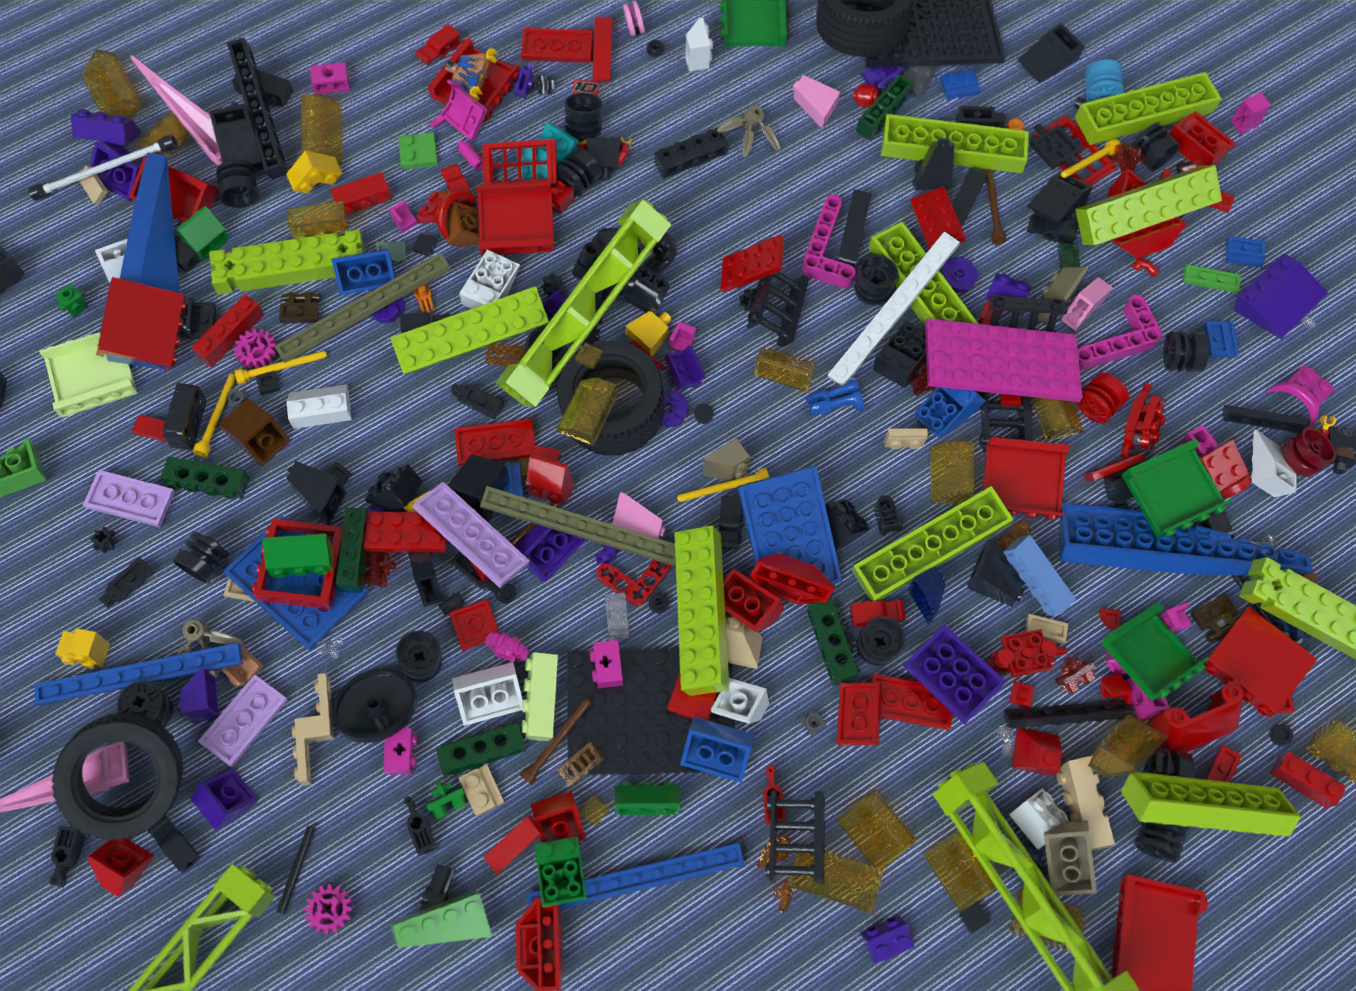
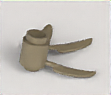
[717,105,780,157]
[177,620,243,678]

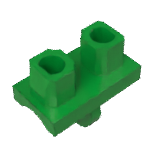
[426,780,466,820]

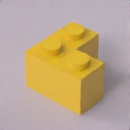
[287,150,342,194]
[55,628,110,669]

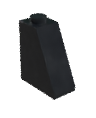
[912,139,954,190]
[408,552,444,607]

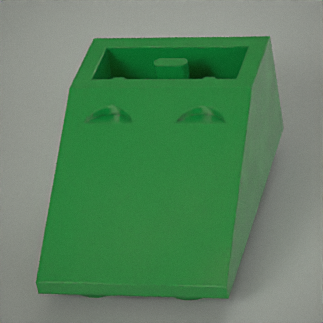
[534,837,587,907]

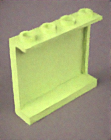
[39,332,138,418]

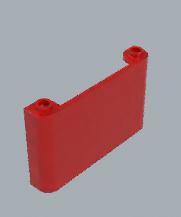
[1111,874,1208,991]

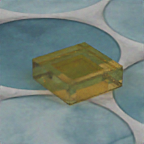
[575,343,603,369]
[579,796,609,827]

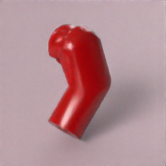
[1132,258,1160,278]

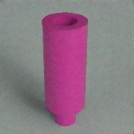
[457,140,483,171]

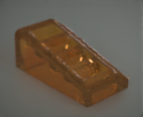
[485,345,526,367]
[557,742,605,787]

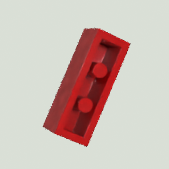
[330,172,392,217]
[1269,751,1346,809]

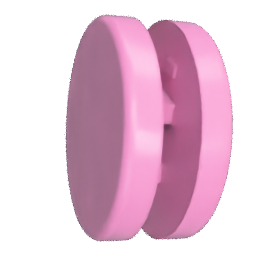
[623,1,645,37]

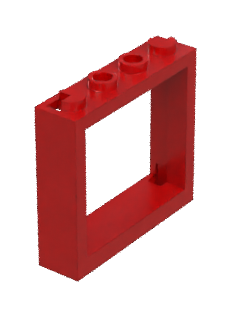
[252,519,343,610]

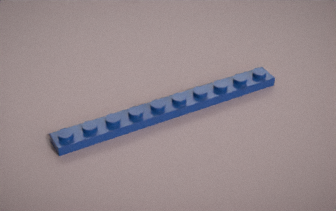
[34,643,243,706]
[526,843,744,910]

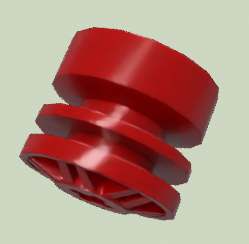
[1076,372,1129,424]

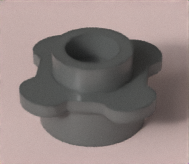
[227,390,248,409]
[801,711,826,736]

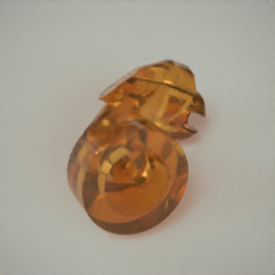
[998,521,1031,549]

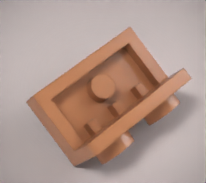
[219,645,263,686]

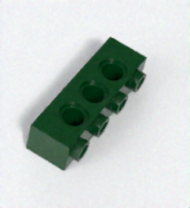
[856,74,914,141]
[161,456,250,500]
[336,508,368,593]
[807,598,860,686]
[436,722,526,777]

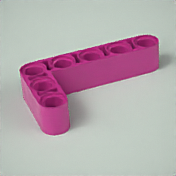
[802,195,855,288]
[1078,295,1162,370]

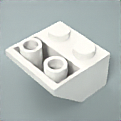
[685,18,713,71]
[95,239,127,283]
[1009,788,1070,850]

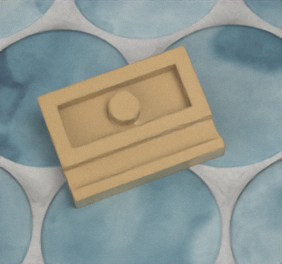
[884,429,928,449]
[458,764,505,817]

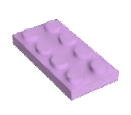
[83,470,175,527]
[198,674,288,767]

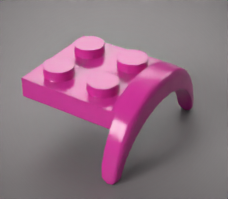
[430,80,488,141]
[1266,364,1335,427]

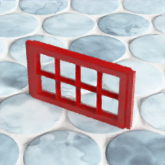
[1033,115,1117,186]
[482,139,557,185]

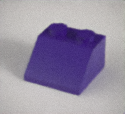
[985,273,1032,300]
[177,667,219,723]
[190,768,259,831]

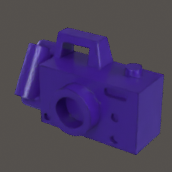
[514,63,534,99]

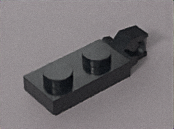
[451,383,504,420]
[450,552,497,594]
[99,557,155,608]

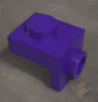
[595,544,616,565]

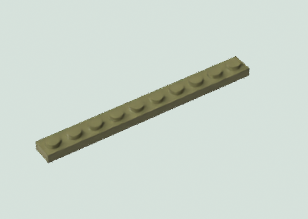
[275,253,451,363]
[480,486,676,566]

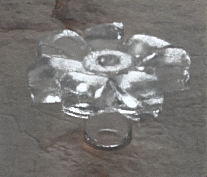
[317,638,343,660]

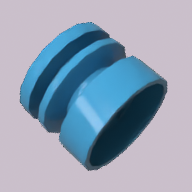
[1085,59,1124,102]

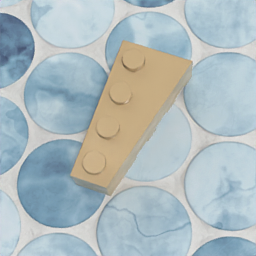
[1057,755,1114,851]

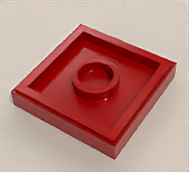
[449,599,500,651]

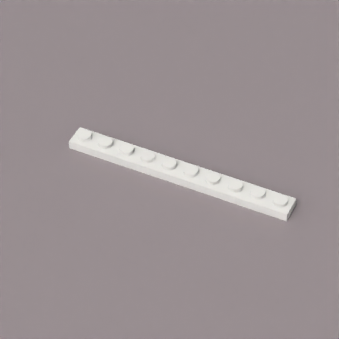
[828,232,960,386]

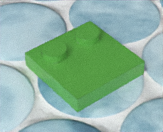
[398,132,438,170]

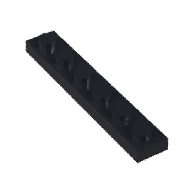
[1004,700,1133,729]

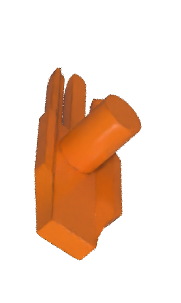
[413,282,434,313]

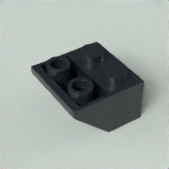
[364,464,423,512]
[825,499,870,549]

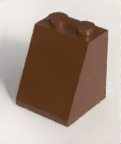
[218,398,291,467]

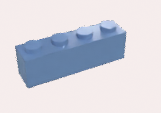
[1003,535,1076,616]

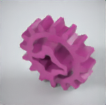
[234,329,277,369]
[485,632,529,662]
[304,884,354,935]

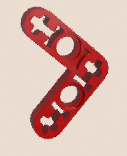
[597,560,671,606]

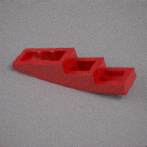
[593,17,612,82]

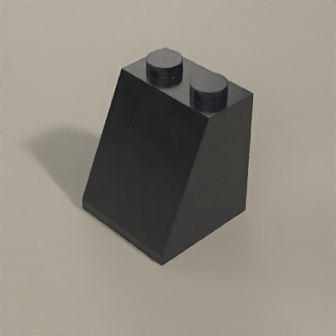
[447,454,509,523]
[286,461,346,525]
[967,540,1026,607]

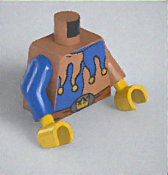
[445,48,498,101]

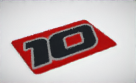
[572,79,600,96]

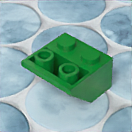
[177,206,230,262]

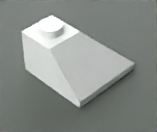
[711,678,769,724]

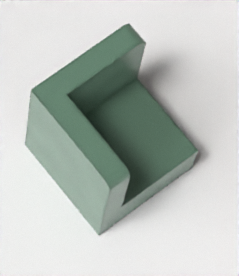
[376,241,406,261]

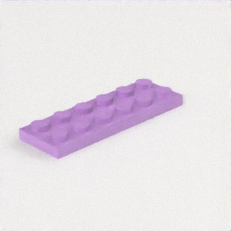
[413,482,530,588]

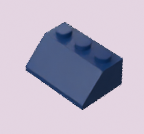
[331,249,396,295]
[680,717,755,783]

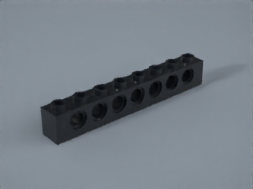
[227,37,288,180]

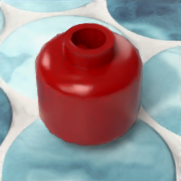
[853,84,880,108]

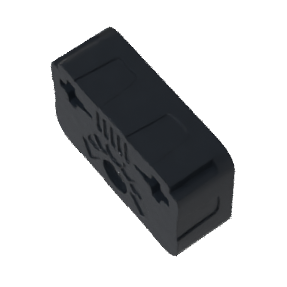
[163,383,206,450]

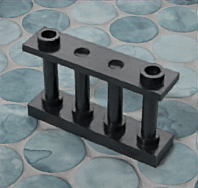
[747,272,809,347]
[988,295,1068,332]
[977,391,1033,453]
[766,791,825,884]

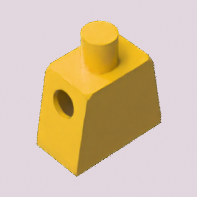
[626,311,672,356]

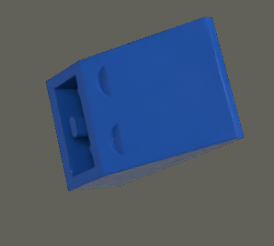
[913,387,986,439]

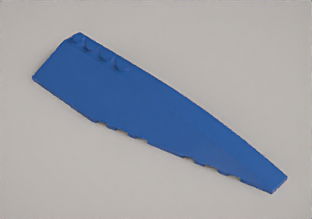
[105,153,180,370]
[1059,502,1313,576]

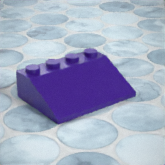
[1234,253,1328,339]
[902,624,1006,725]

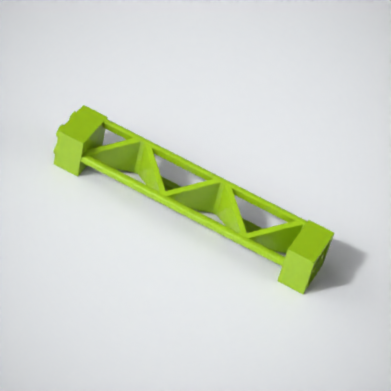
[495,199,671,407]
[933,761,1140,991]
[128,864,276,991]

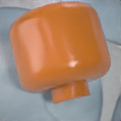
[1006,118,1024,131]

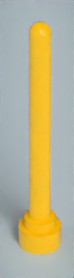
[1061,139,1121,178]
[234,351,327,385]
[193,373,236,458]
[677,467,769,502]

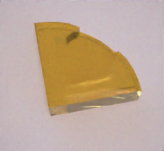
[519,458,529,478]

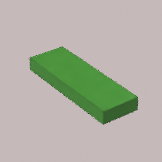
[1182,264,1241,293]

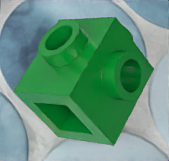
[55,284,89,318]

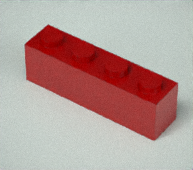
[192,294,264,368]

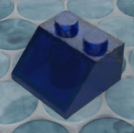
[908,567,946,624]

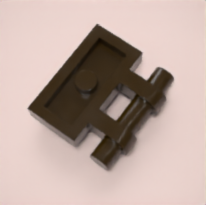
[279,292,321,323]
[1190,594,1238,643]

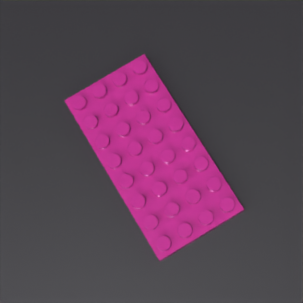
[925,318,1082,402]

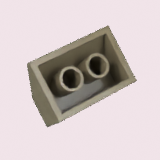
[1038,267,1088,325]
[1044,821,1097,896]

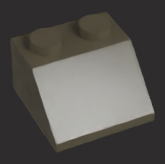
[702,438,750,481]

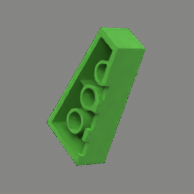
[0,438,47,498]
[389,891,492,948]

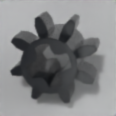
[534,75,555,94]
[540,273,565,295]
[739,289,757,311]
[90,527,119,554]

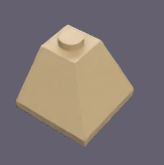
[725,615,763,669]

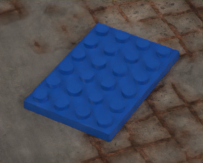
[737,465,842,599]
[223,516,369,651]

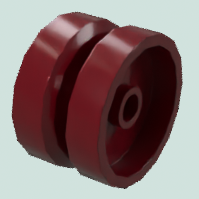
[1282,427,1336,478]

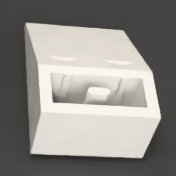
[459,250,520,309]
[1251,430,1296,497]

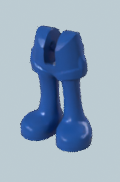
[806,377,864,415]

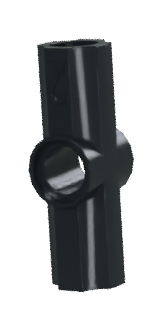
[420,864,455,911]

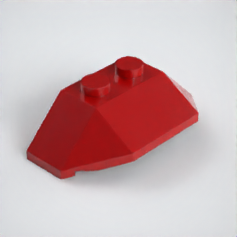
[1111,217,1186,259]
[750,553,834,605]
[515,898,564,991]

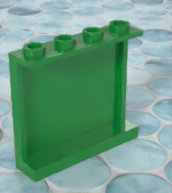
[720,0,787,46]
[1122,439,1232,538]
[1101,602,1210,701]

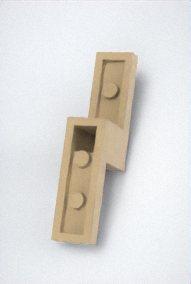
[292,673,334,786]

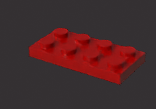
[521,28,593,63]
[910,186,966,250]
[720,234,784,293]
[454,418,536,467]
[363,512,447,552]
[871,673,952,731]

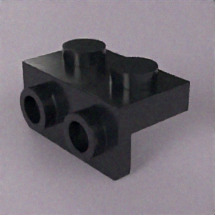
[183,298,216,340]

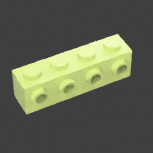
[521,652,558,741]

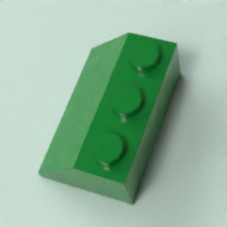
[262,534,334,578]
[614,782,680,816]

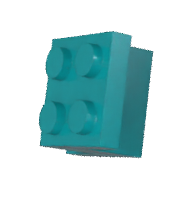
[516,122,578,179]

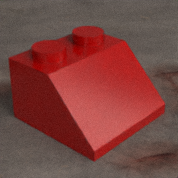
[526,454,575,505]
[530,790,586,843]

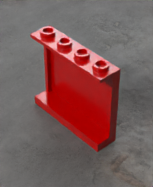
[428,37,520,124]
[476,181,555,256]
[96,277,186,371]
[982,437,1070,520]
[1204,607,1318,718]

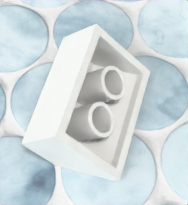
[287,384,352,429]
[452,662,523,726]

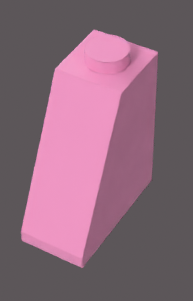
[793,75,840,128]
[1061,277,1113,331]
[612,492,665,539]

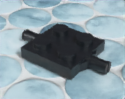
[1030,123,1082,170]

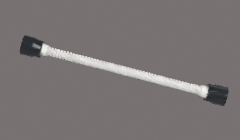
[28,134,178,201]

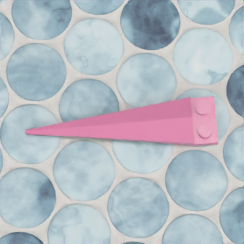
[131,56,222,166]
[0,742,130,813]

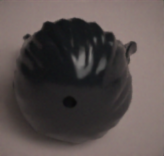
[639,233,677,274]

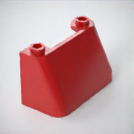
[129,156,219,223]
[1147,679,1243,755]

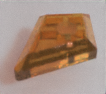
[757,838,791,869]
[774,881,793,913]

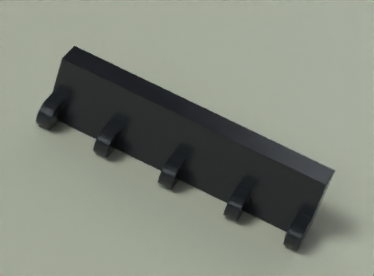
[1222,405,1307,433]

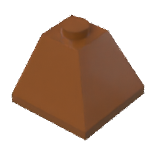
[446,202,480,248]

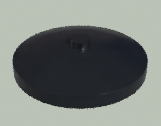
[332,669,417,743]

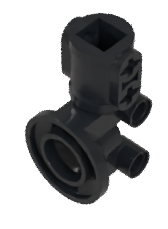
[572,228,670,313]

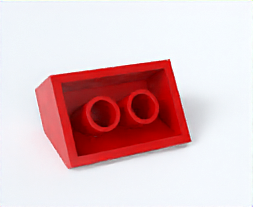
[1168,111,1236,167]
[723,568,784,632]

